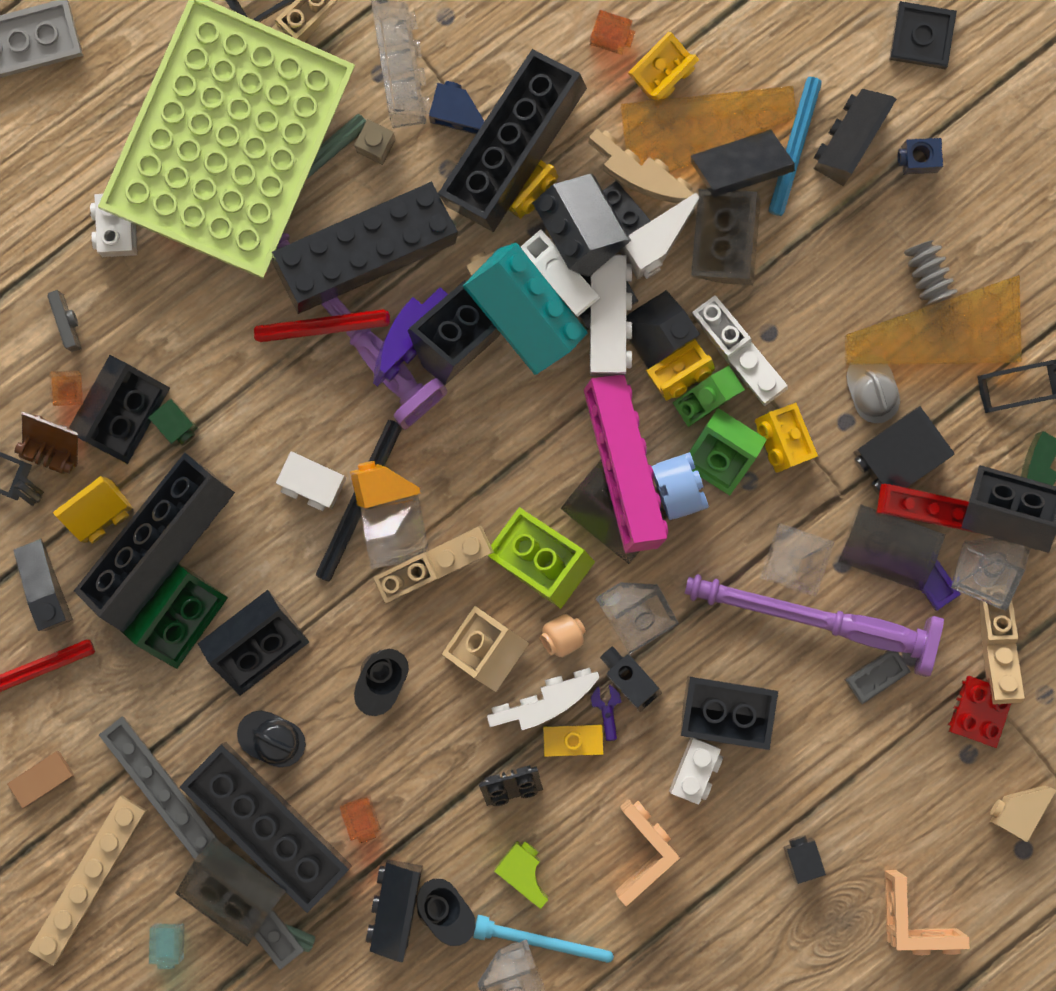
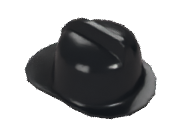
[354,649,409,716]
[237,710,306,768]
[417,879,476,946]

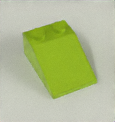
[487,507,595,609]

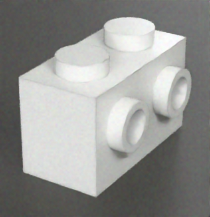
[90,194,137,257]
[276,451,347,511]
[669,738,723,805]

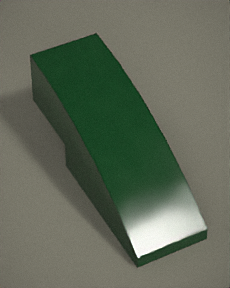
[1021,431,1056,485]

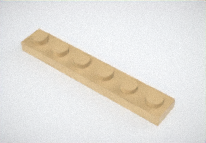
[28,795,147,966]

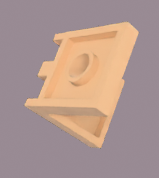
[616,799,680,906]
[885,870,970,955]

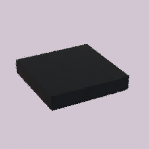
[889,1,957,69]

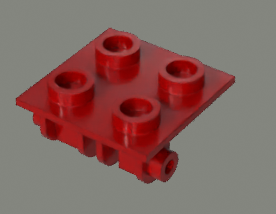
[948,676,1011,748]

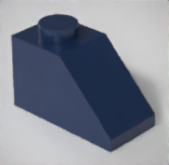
[429,81,485,135]

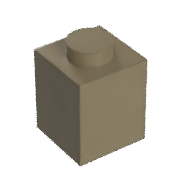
[354,119,396,165]

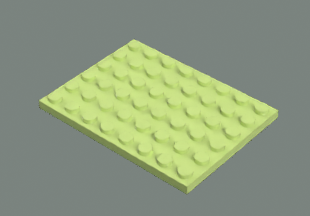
[98,0,355,279]

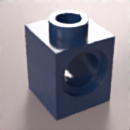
[897,138,943,175]

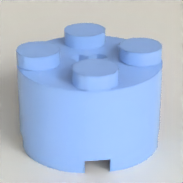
[651,452,709,520]

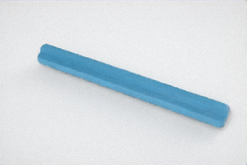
[768,77,822,216]

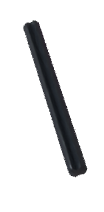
[316,420,402,582]

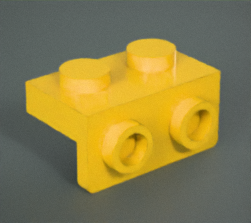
[628,32,699,100]
[509,160,559,220]
[646,340,715,401]

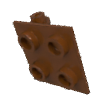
[14,412,78,474]

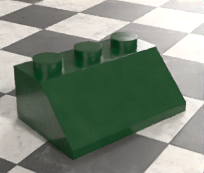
[122,563,228,669]

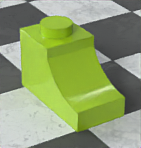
[494,841,548,909]

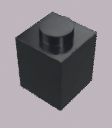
[783,835,826,884]

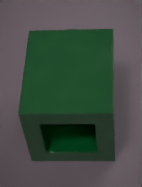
[148,398,198,446]

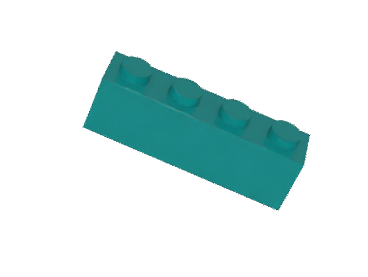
[463,243,588,375]

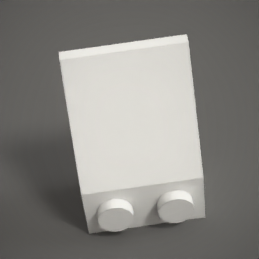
[620,193,699,279]

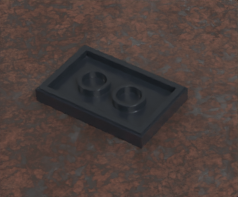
[691,129,795,198]

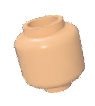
[540,614,586,657]

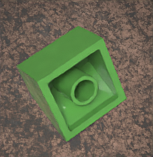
[688,408,767,496]

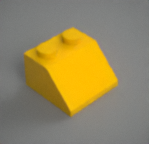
[53,476,133,544]

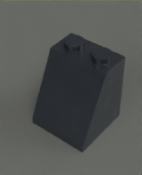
[853,406,955,495]

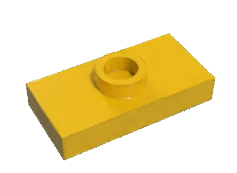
[543,724,603,757]

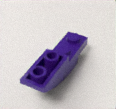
[373,287,448,387]

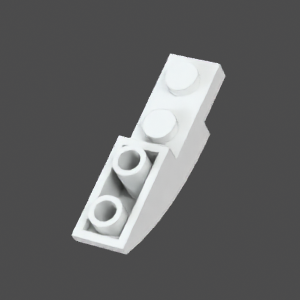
[692,295,788,406]
[487,668,599,730]

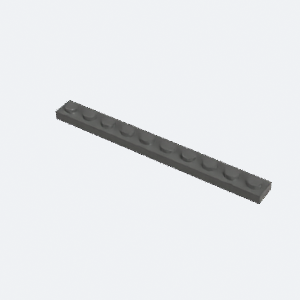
[99,716,304,970]

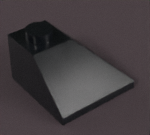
[626,290,700,369]

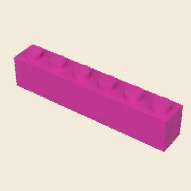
[584,374,668,553]

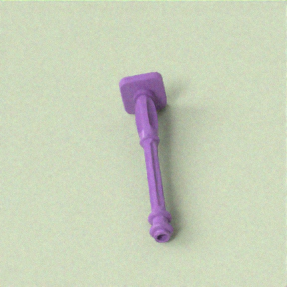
[276,233,447,430]
[684,574,944,677]

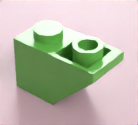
[673,366,745,427]

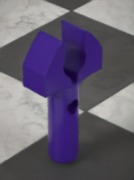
[591,685,621,741]

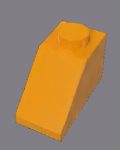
[350,461,421,508]

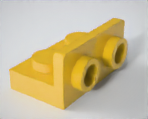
[755,403,818,473]

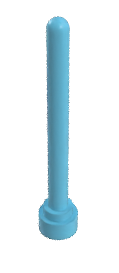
[473,915,614,963]

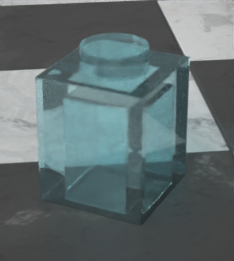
[149,924,184,969]

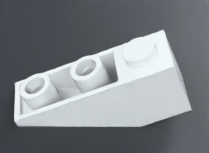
[521,230,600,317]

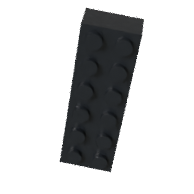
[438,49,587,232]
[272,181,458,314]
[74,452,235,632]
[180,742,352,913]

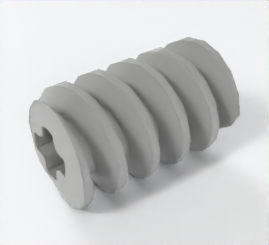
[904,240,958,306]

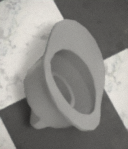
[846,355,900,423]

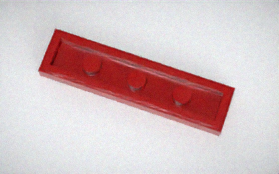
[876,484,975,533]

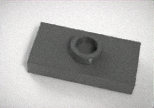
[47,290,82,352]
[844,651,911,704]

